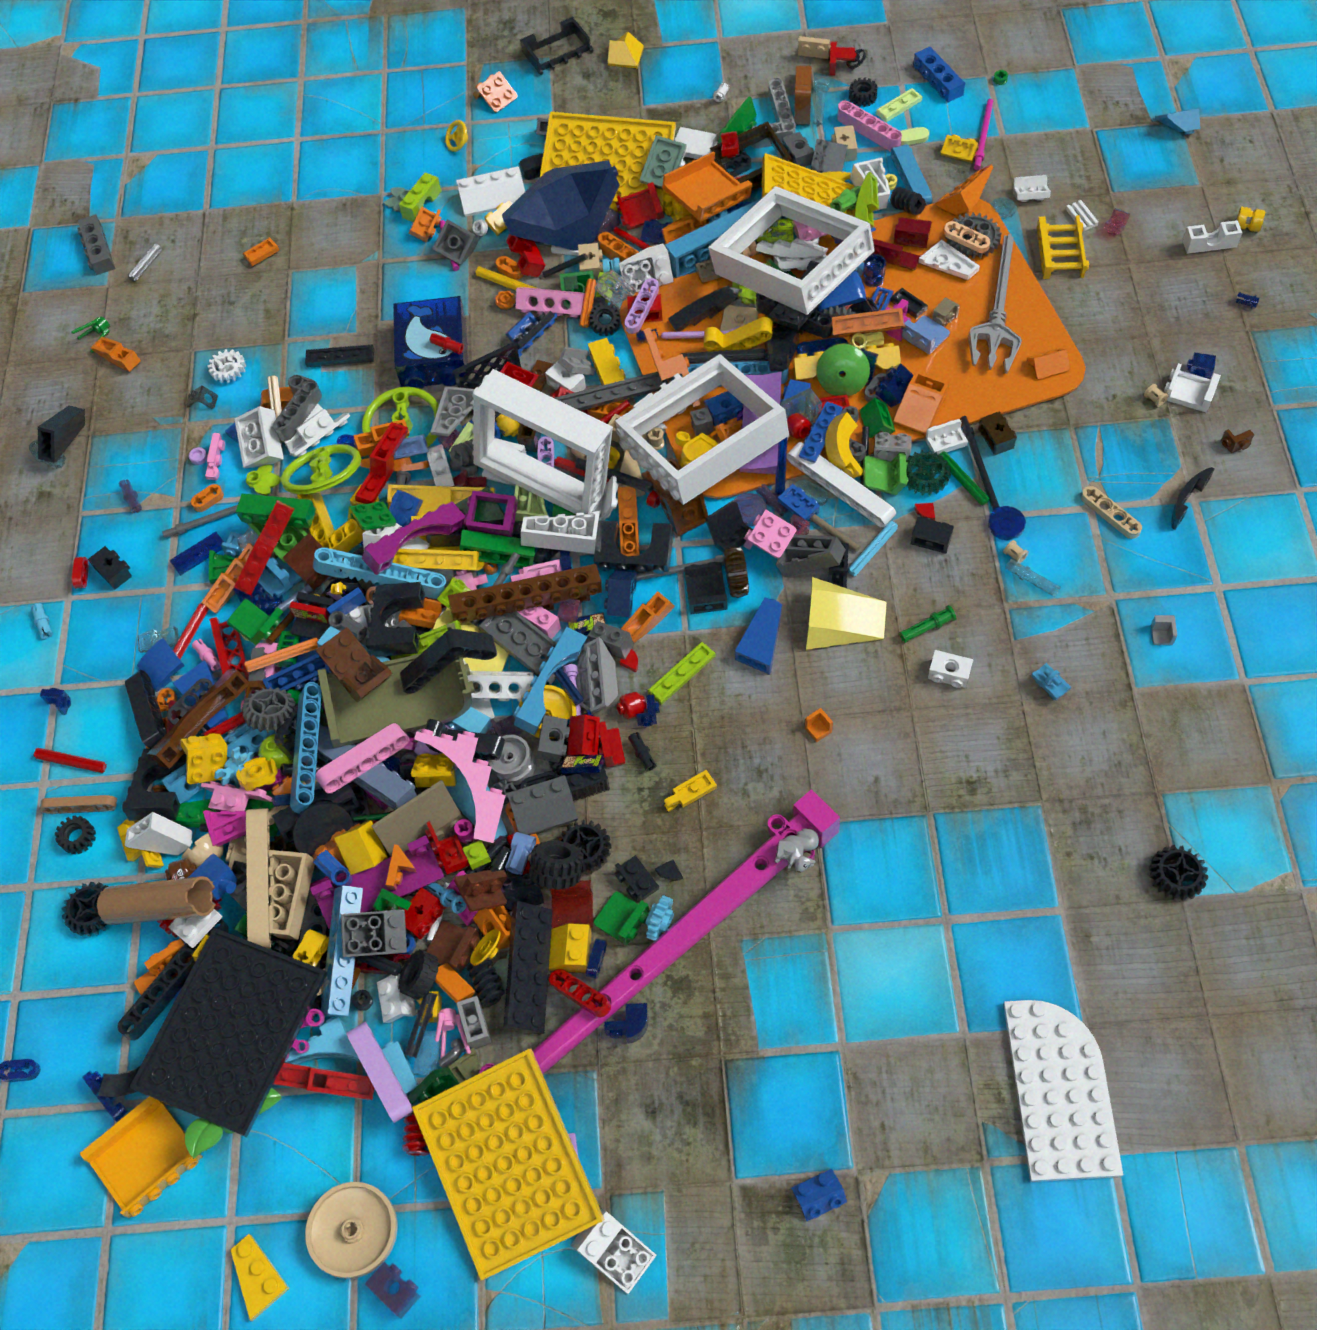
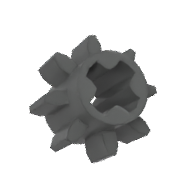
[493,779,516,805]

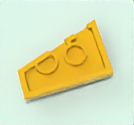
[231,1234,290,1321]

